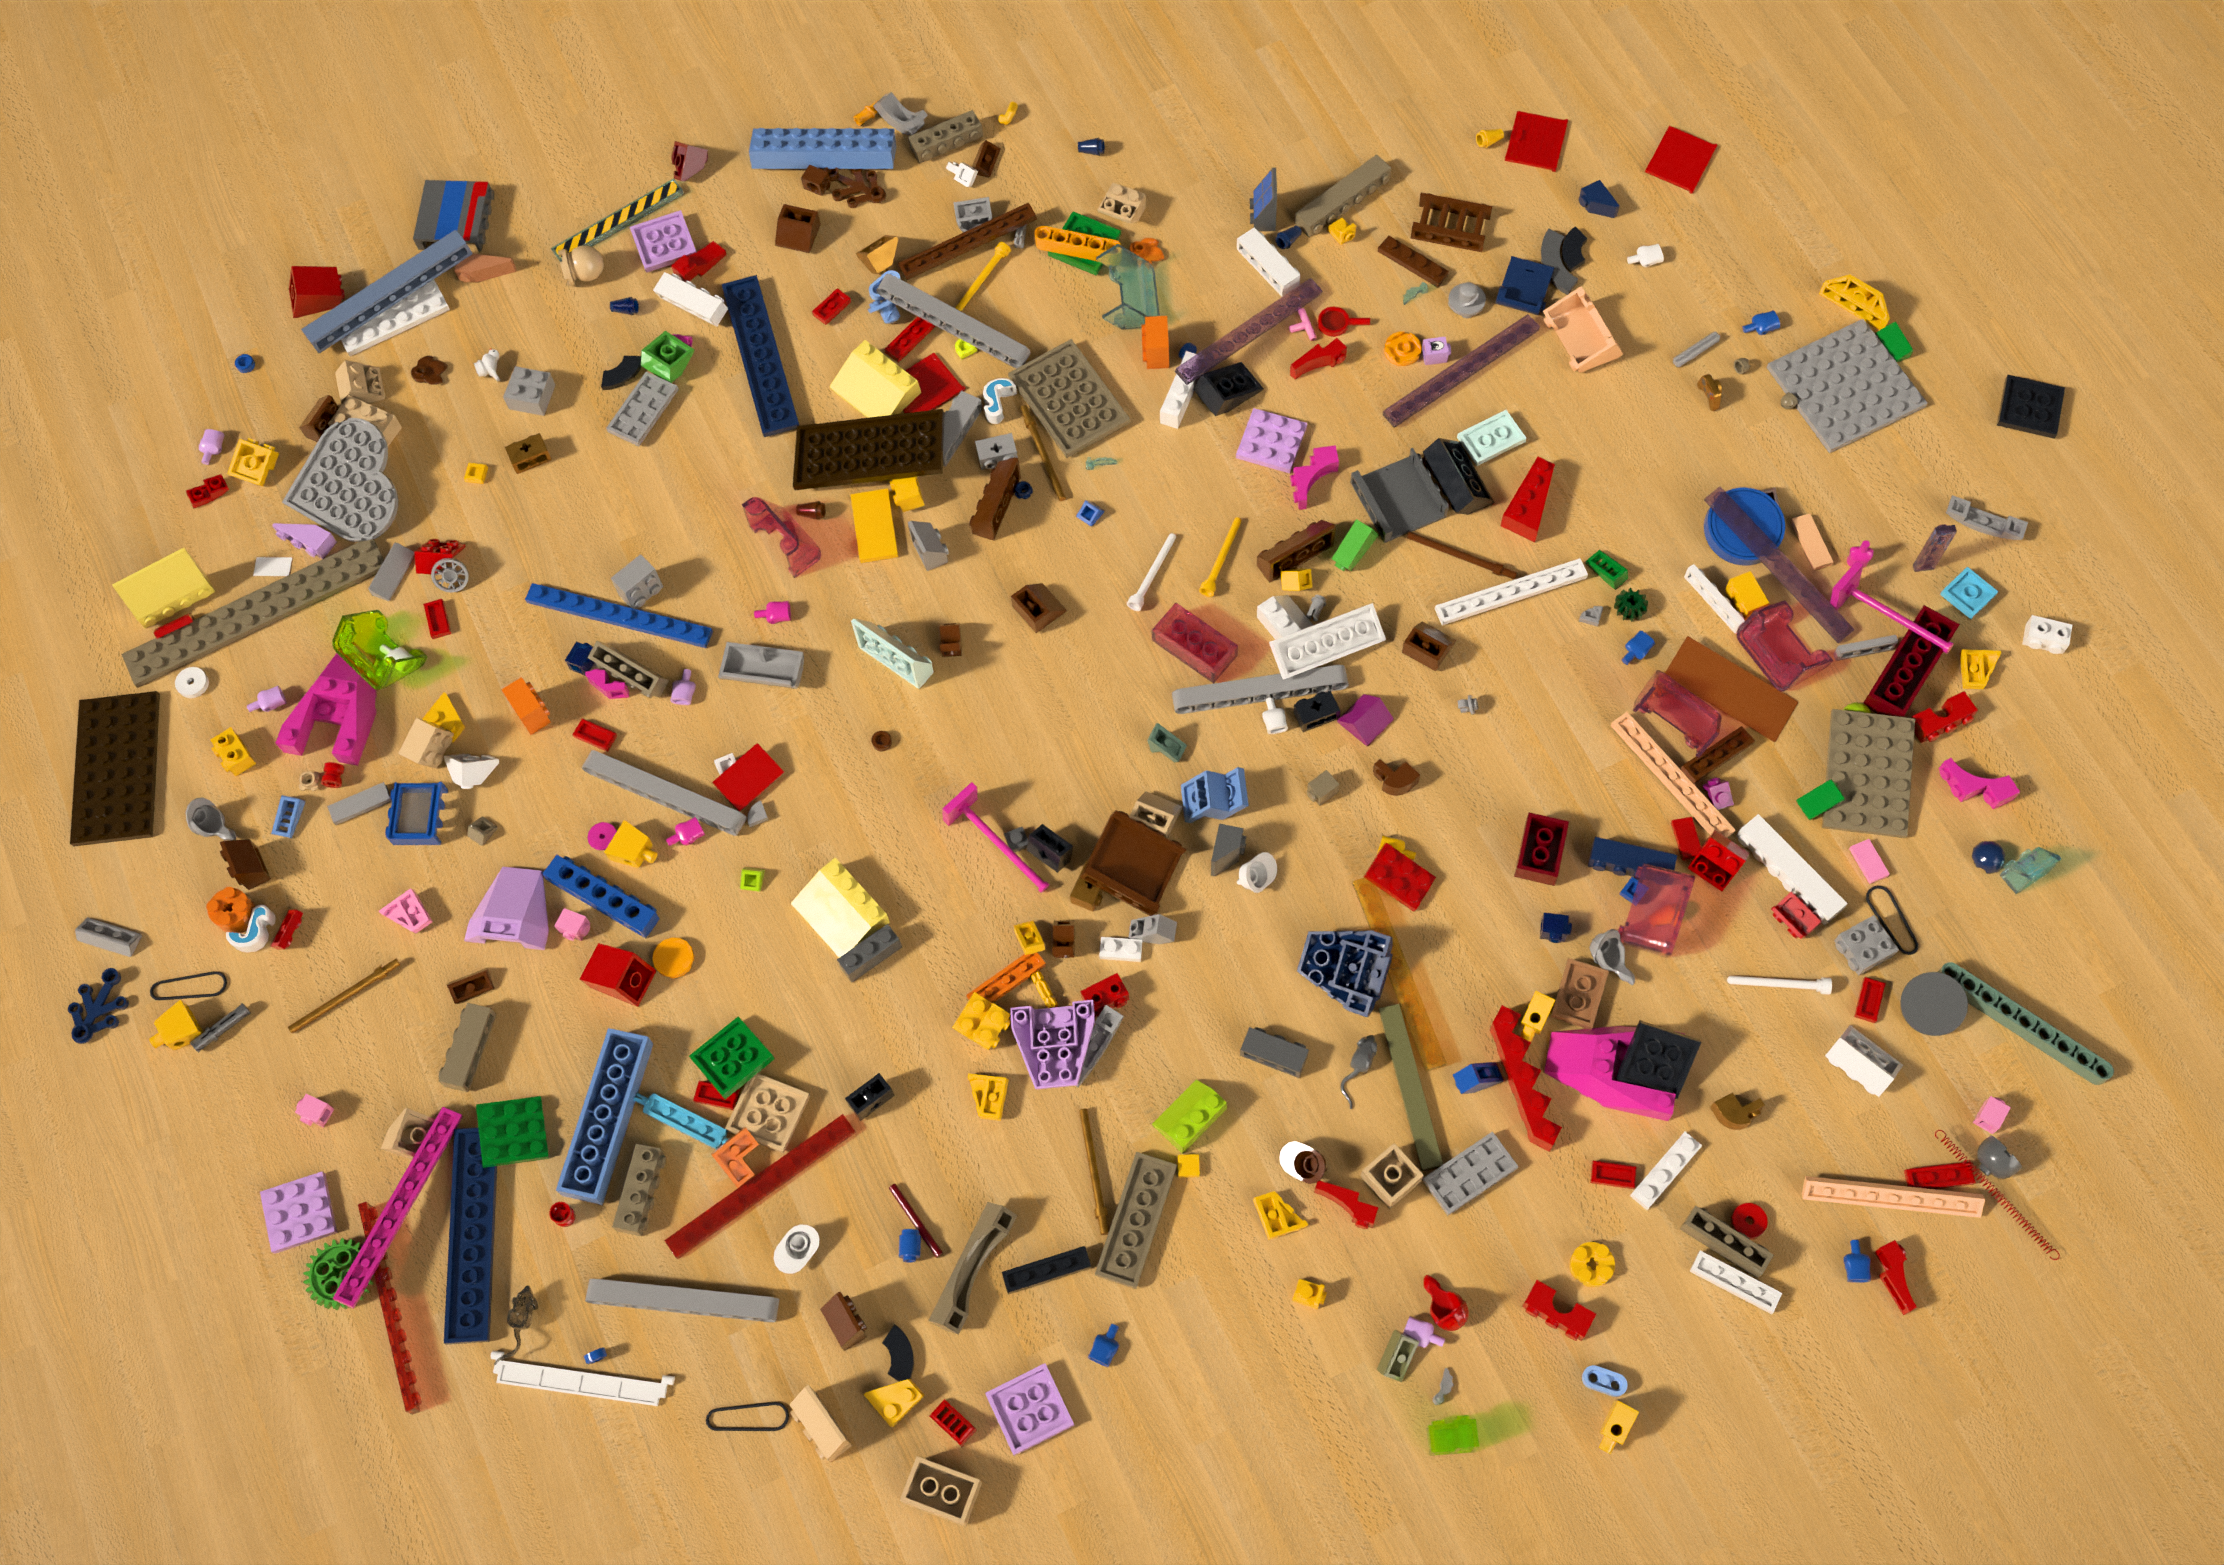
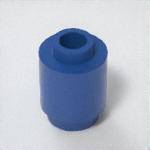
[899,1229,921,1263]

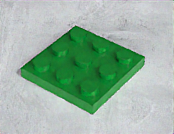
[1048,211,1121,276]
[689,1016,775,1099]
[476,1096,549,1168]

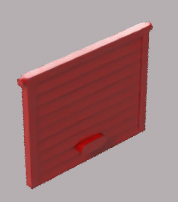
[1505,111,1568,172]
[1645,125,1717,194]
[903,353,966,413]

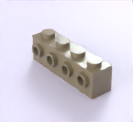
[909,110,983,163]
[588,641,669,698]
[438,1003,496,1092]
[612,1144,666,1237]
[1680,1205,1774,1278]

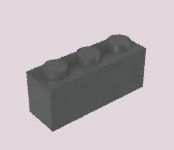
[837,924,902,983]
[1240,1027,1309,1078]

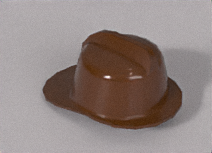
[1279,1141,1328,1184]

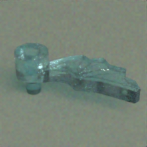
[1403,282,1428,305]
[1085,457,1117,470]

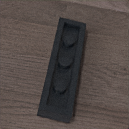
[1002,1246,1092,1295]

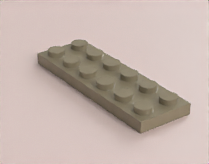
[1095,1152,1177,1289]

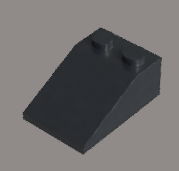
[1193,362,1264,416]

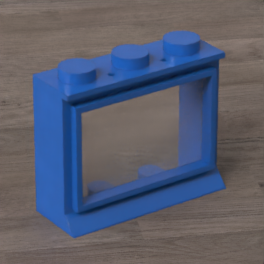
[385,781,448,845]

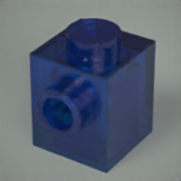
[565,641,595,676]
[1540,912,1572,943]

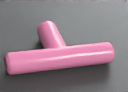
[1289,308,1317,341]

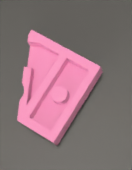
[379,888,433,933]

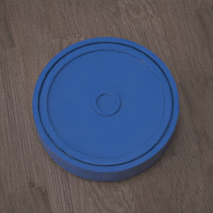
[1704,487,1785,566]

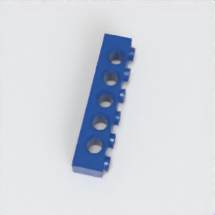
[543,854,660,939]

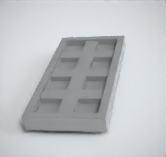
[606,372,679,447]
[1422,1131,1519,1216]

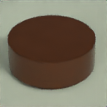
[871,731,892,752]

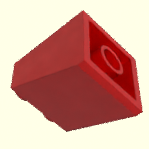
[288,266,345,318]
[579,943,657,1007]

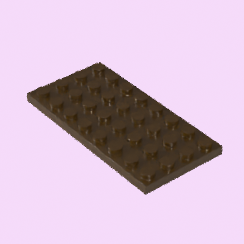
[793,409,945,490]
[70,691,160,847]

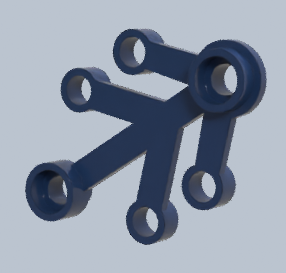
[68,968,129,1044]

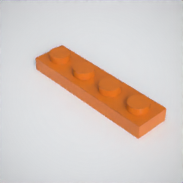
[966,953,1046,1003]

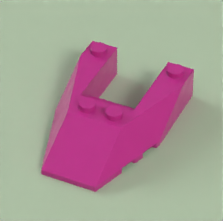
[275,650,377,766]
[1544,1026,1685,1121]

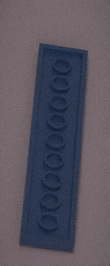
[721,275,799,437]
[444,1128,497,1345]

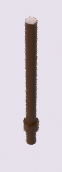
[1407,531,1518,580]

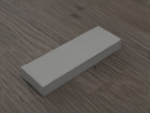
[1833,635,1898,661]
[327,782,392,825]

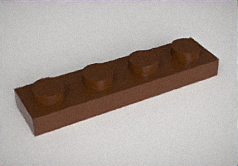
[1378,235,1449,288]
[1680,726,1755,784]

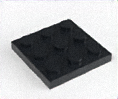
[1997,375,2065,439]
[1616,1020,1702,1099]

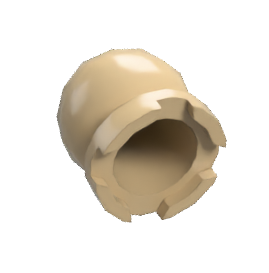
[558,246,604,286]

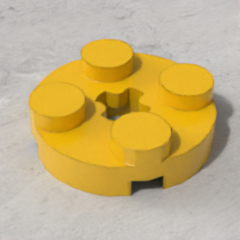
[1570,1242,1615,1287]

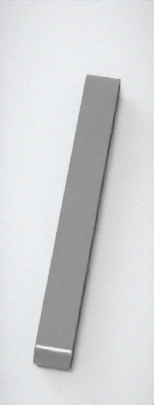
[877,274,1031,369]
[1172,665,1349,714]
[582,750,747,836]
[585,1279,780,1322]

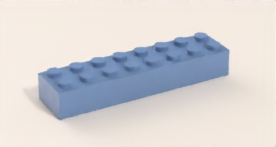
[749,128,896,169]
[556,1028,653,1205]

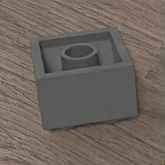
[1211,823,1247,876]

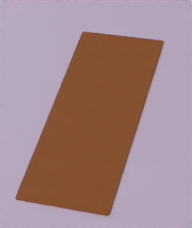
[1664,636,1798,742]

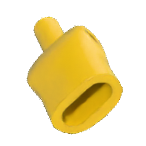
[1377,835,1416,860]

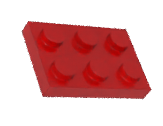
[1363,843,1436,912]

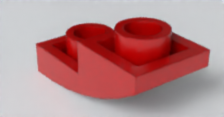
[185,474,229,509]

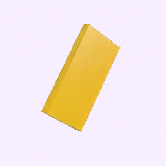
[850,488,898,563]

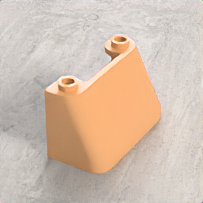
[1543,286,1624,373]

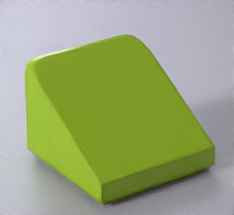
[740,867,765,892]

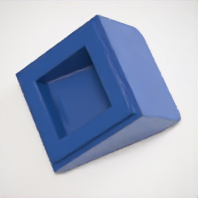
[1076,500,1104,527]

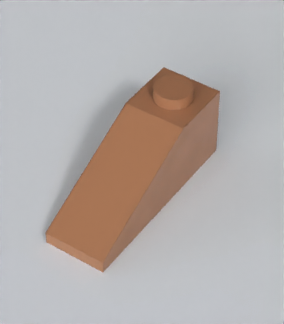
[454,254,517,283]

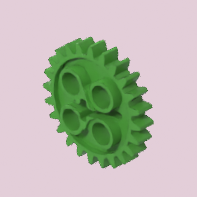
[303,1238,376,1310]

